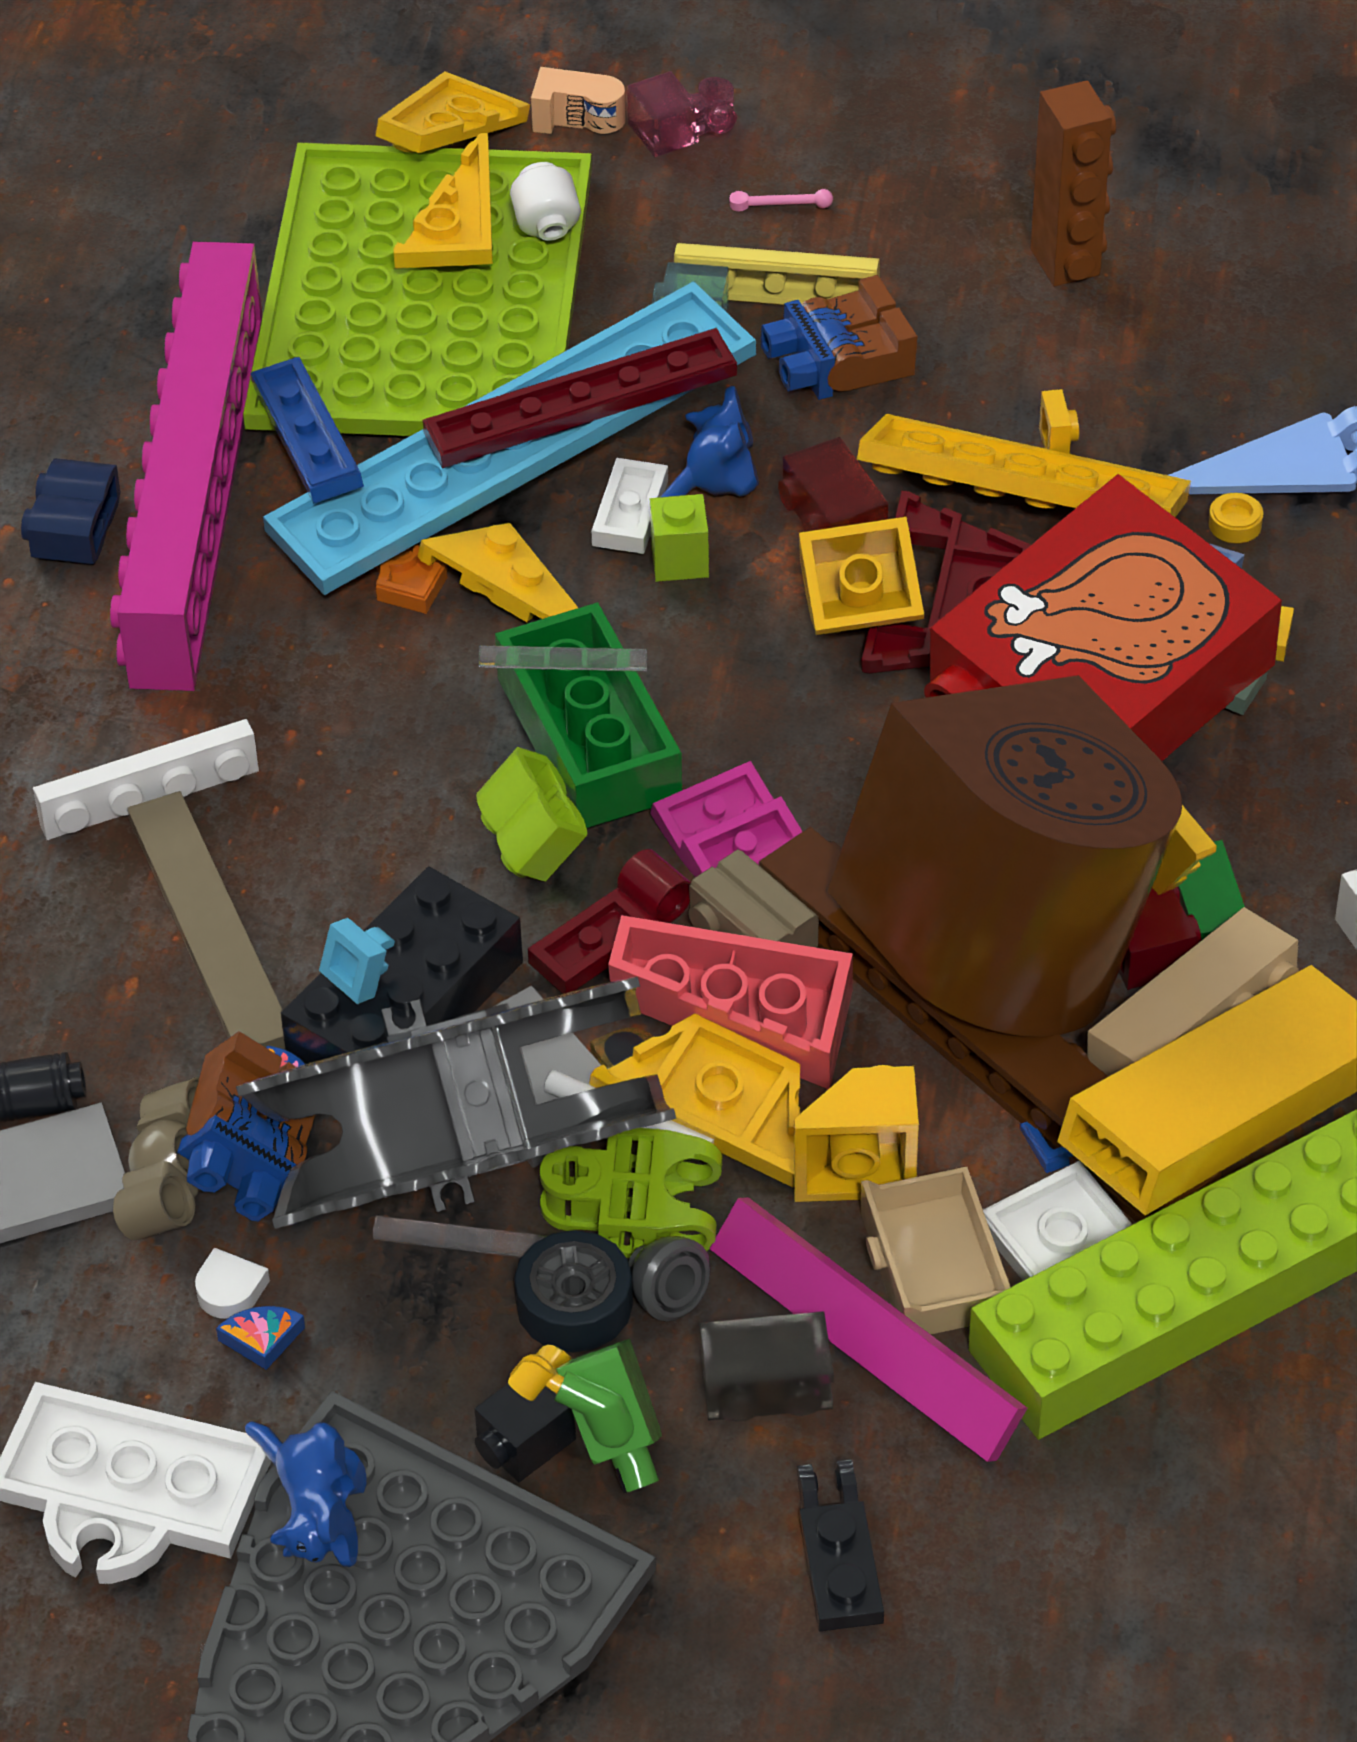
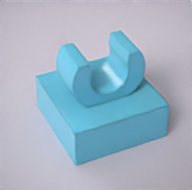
[319,918,395,1004]

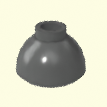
[629,1236,711,1322]

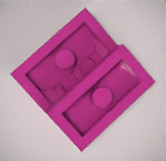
[650,761,803,877]

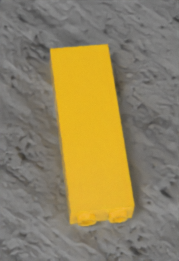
[1057,965,1357,1215]

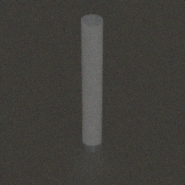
[479,645,648,672]
[373,1216,547,1257]

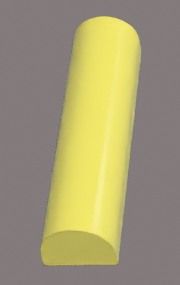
[674,243,880,305]

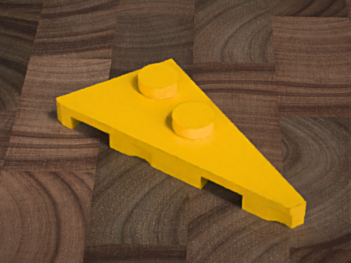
[394,133,493,269]
[417,523,578,622]

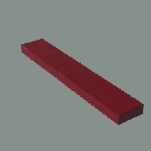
[422,328,737,468]

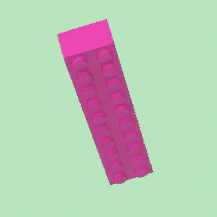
[110,242,263,691]

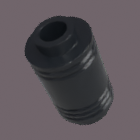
[0,1052,86,1122]

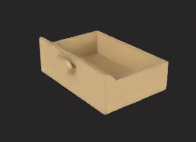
[861,1167,1010,1334]

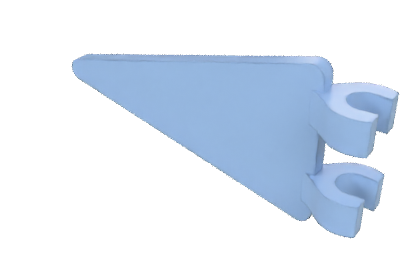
[1167,406,1357,494]

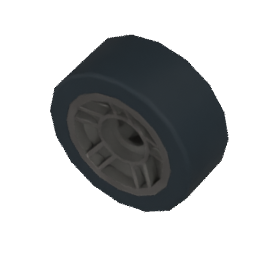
[514,1230,633,1353]

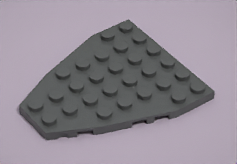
[187,1391,656,1742]

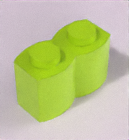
[476,747,587,882]

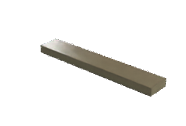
[127,791,285,1049]

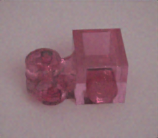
[627,71,737,157]

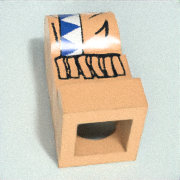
[531,67,626,134]

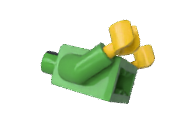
[508,1339,662,1493]

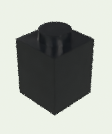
[474,1384,576,1483]

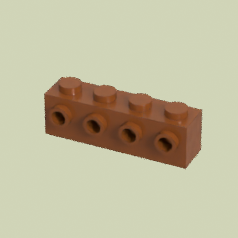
[1031,80,1116,287]

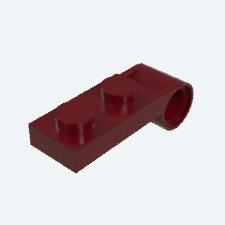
[527,849,691,994]

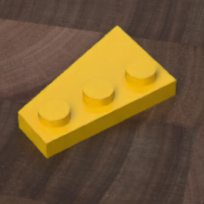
[375,71,531,153]

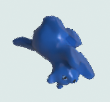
[661,386,759,497]
[245,1421,367,1567]

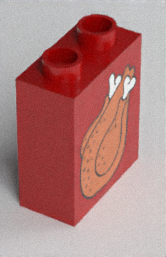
[924,474,1282,761]

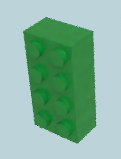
[495,602,682,828]

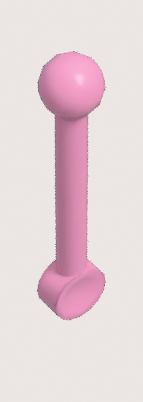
[729,189,833,212]

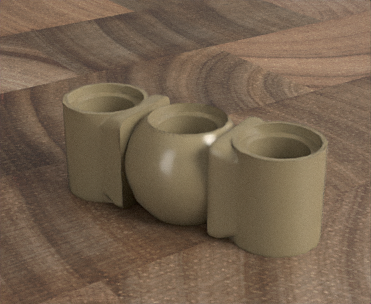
[113,1077,199,1240]

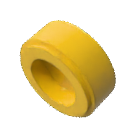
[1208,493,1263,544]

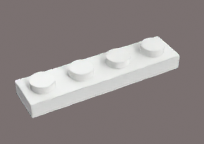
[33,719,259,840]

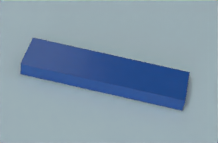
[250,357,364,504]

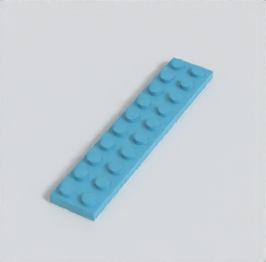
[263,281,756,595]

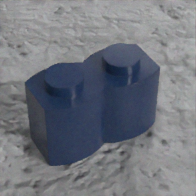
[21,458,121,564]

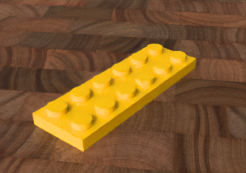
[857,414,1191,518]

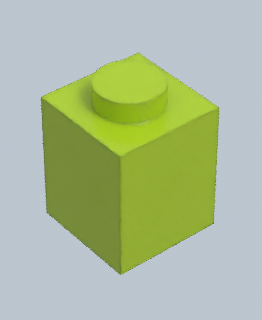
[649,494,709,582]

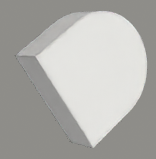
[195,1248,270,1319]

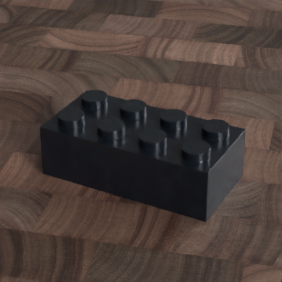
[280,866,523,1064]

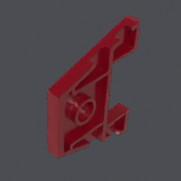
[862,491,1030,673]

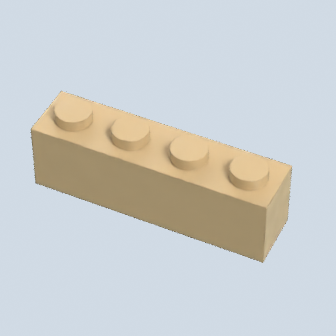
[1087,907,1299,1076]

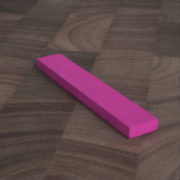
[710,1197,1028,1462]

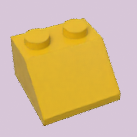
[799,517,924,635]
[794,1065,919,1202]

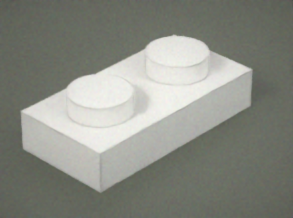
[591,458,668,554]

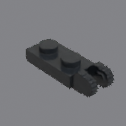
[797,1459,884,1632]

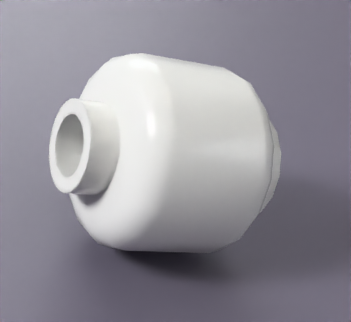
[510,162,581,241]

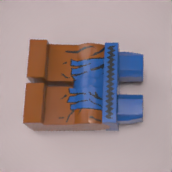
[761,275,918,400]
[177,1031,315,1221]

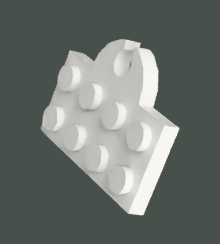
[0,1382,271,1584]

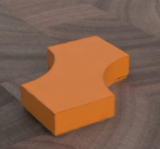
[375,543,448,614]

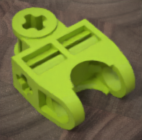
[540,1128,723,1258]

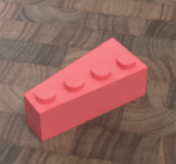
[608,915,853,1089]

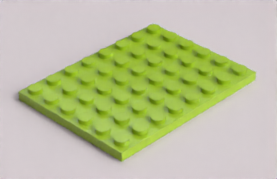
[243,143,592,436]

